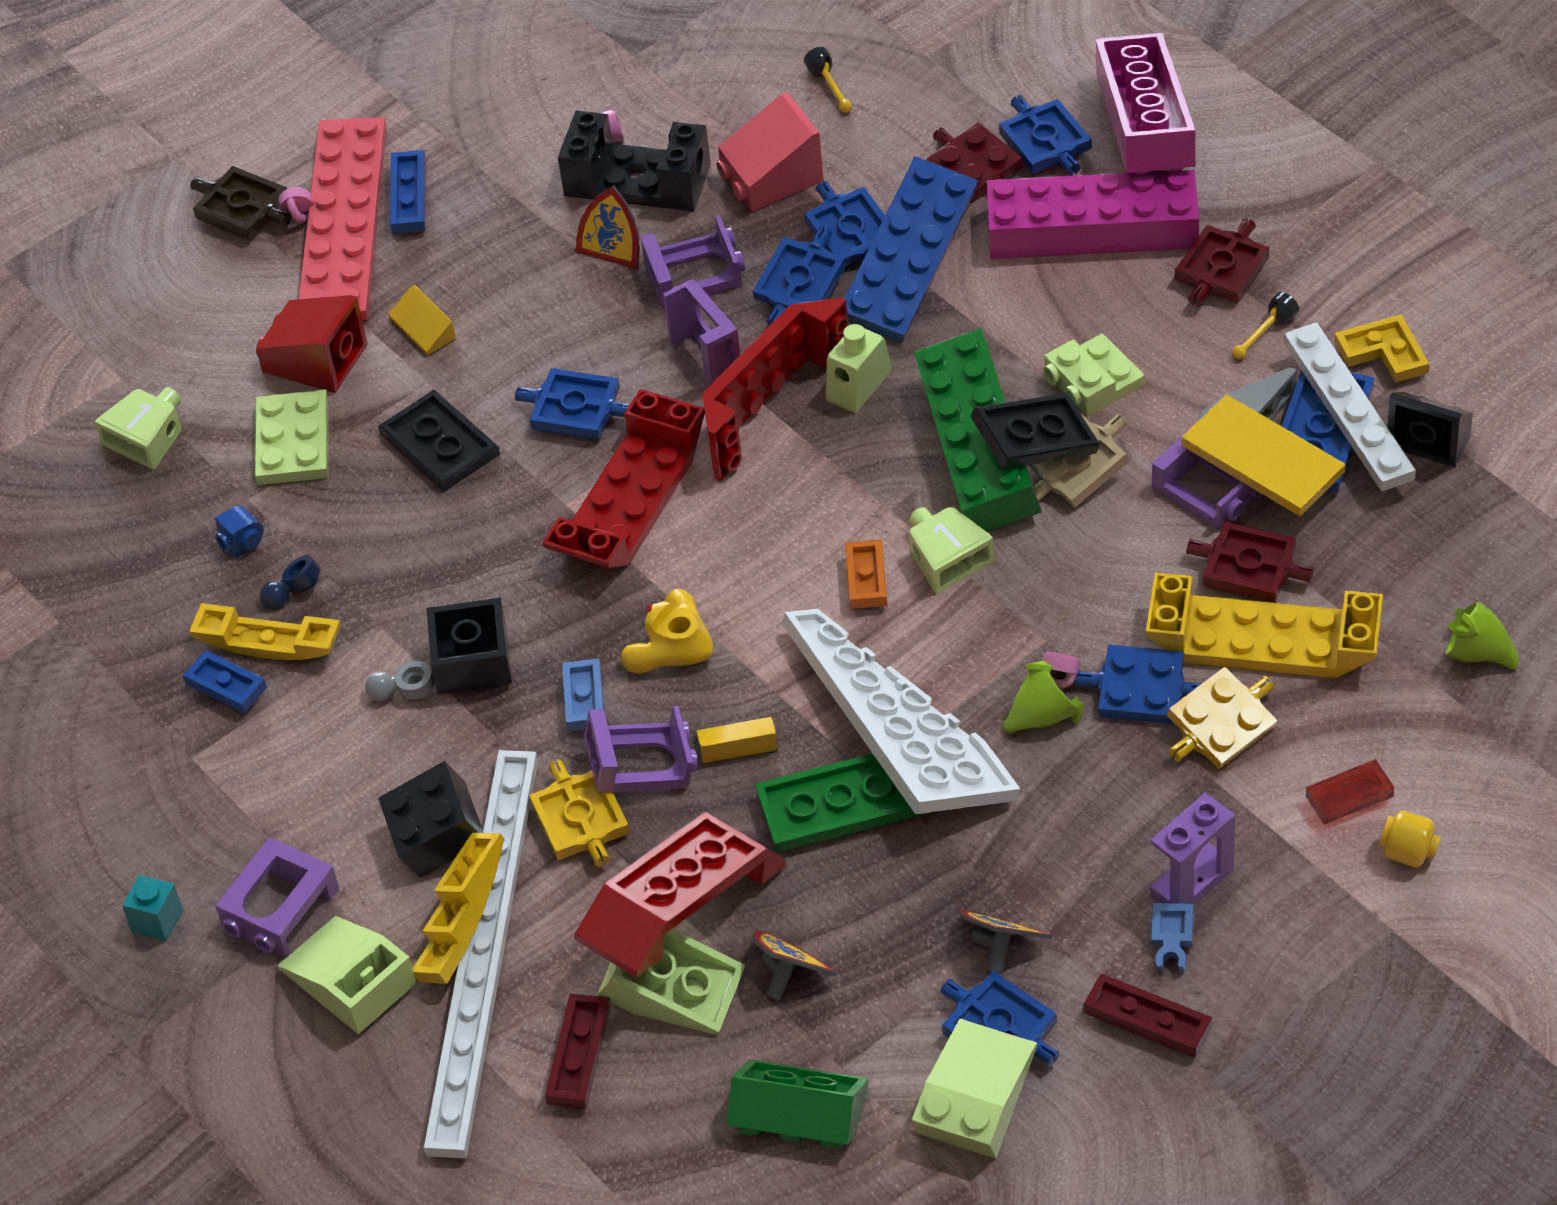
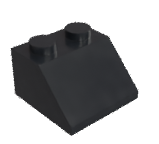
[1387,392,1473,467]

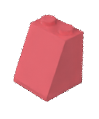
[716,92,824,212]

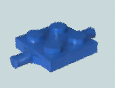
[999,95,1092,176]
[804,181,885,266]
[752,226,847,326]
[515,368,630,440]
[1076,644,1202,724]
[940,971,1059,1066]

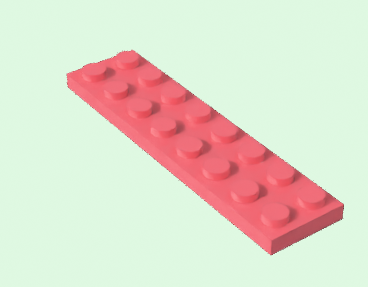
[299,117,387,321]

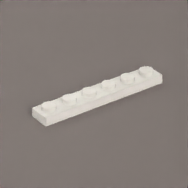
[1284,322,1416,492]

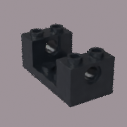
[558,110,711,212]

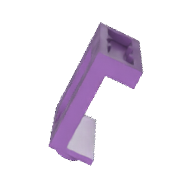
[640,215,745,307]
[663,279,740,387]
[1152,437,1263,530]
[584,706,697,793]
[1151,792,1235,905]
[216,837,339,958]

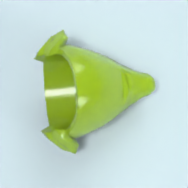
[1445,601,1519,669]
[1003,661,1084,734]

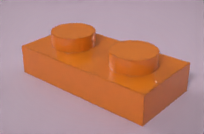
[845,539,888,609]

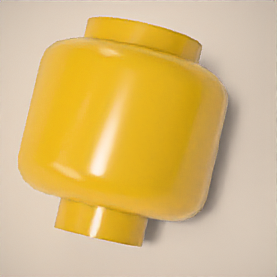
[1379,810,1441,868]

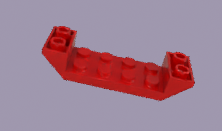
[702,297,849,481]
[542,389,705,568]
[574,812,786,978]

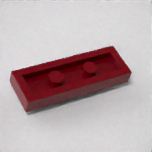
[1083,973,1213,1058]
[545,993,611,1109]

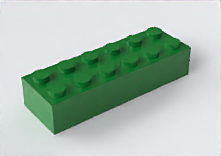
[914,328,1042,532]

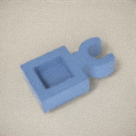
[1151,903,1194,973]

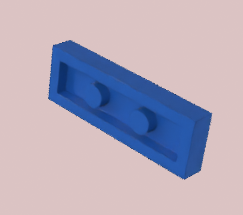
[390,150,426,234]

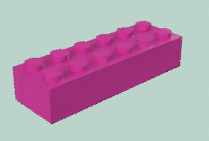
[1096,33,1196,174]
[987,169,1199,259]

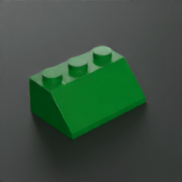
[726,1059,869,1148]

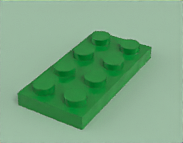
[755,753,926,853]

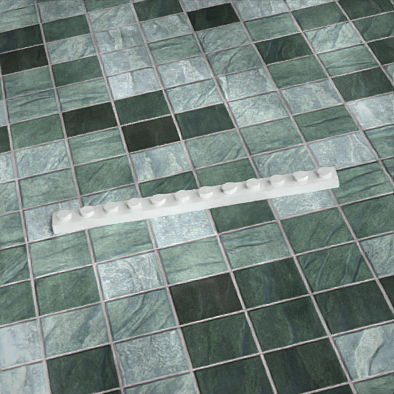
[424,750,538,1159]

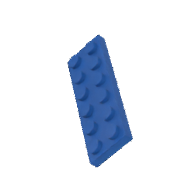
[845,156,978,343]

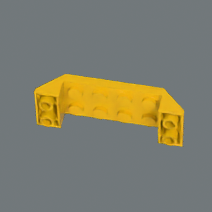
[1146,572,1383,678]

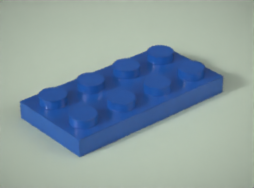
[1282,370,1374,493]

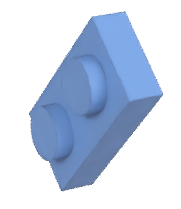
[562,659,604,732]

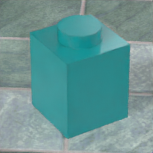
[122,874,183,942]

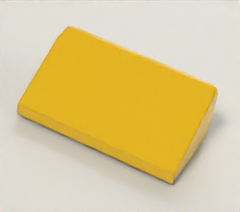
[388,285,456,356]
[696,717,778,764]

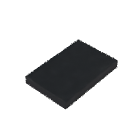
[378,389,500,492]
[970,393,1100,469]

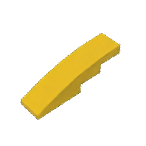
[413,833,504,984]

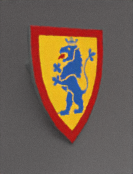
[575,186,640,269]
[959,910,1053,974]
[752,930,837,1000]

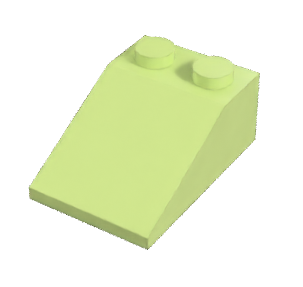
[597,929,746,1035]
[912,1019,1037,1159]

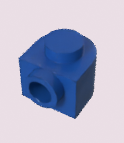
[215,506,264,558]

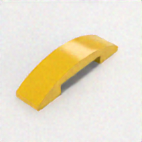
[189,603,341,660]

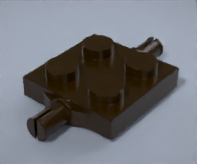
[190,166,291,240]

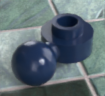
[260,555,320,610]

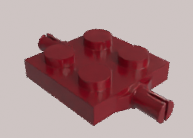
[927,122,1023,204]
[1175,218,1270,307]
[1186,521,1314,603]

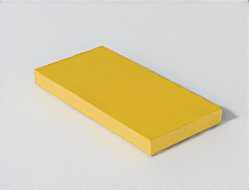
[1181,394,1346,517]

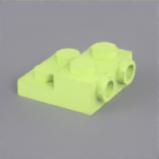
[1043,333,1145,417]

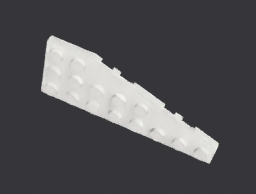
[782,609,1020,814]

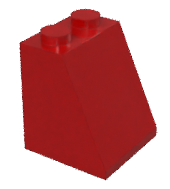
[256,295,368,393]

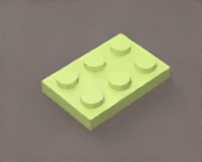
[255,389,329,486]

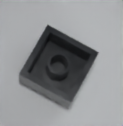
[426,597,512,694]
[378,761,484,878]

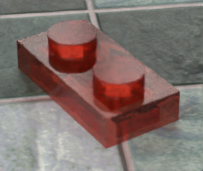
[1305,759,1395,825]

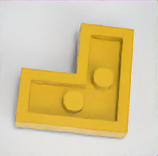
[1334,314,1429,383]

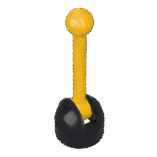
[804,47,852,113]
[1232,292,1299,360]

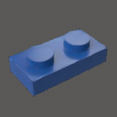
[183,650,267,714]

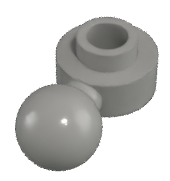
[365,661,435,702]

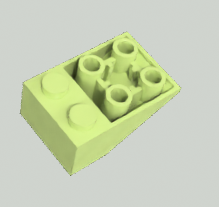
[277,916,416,1034]

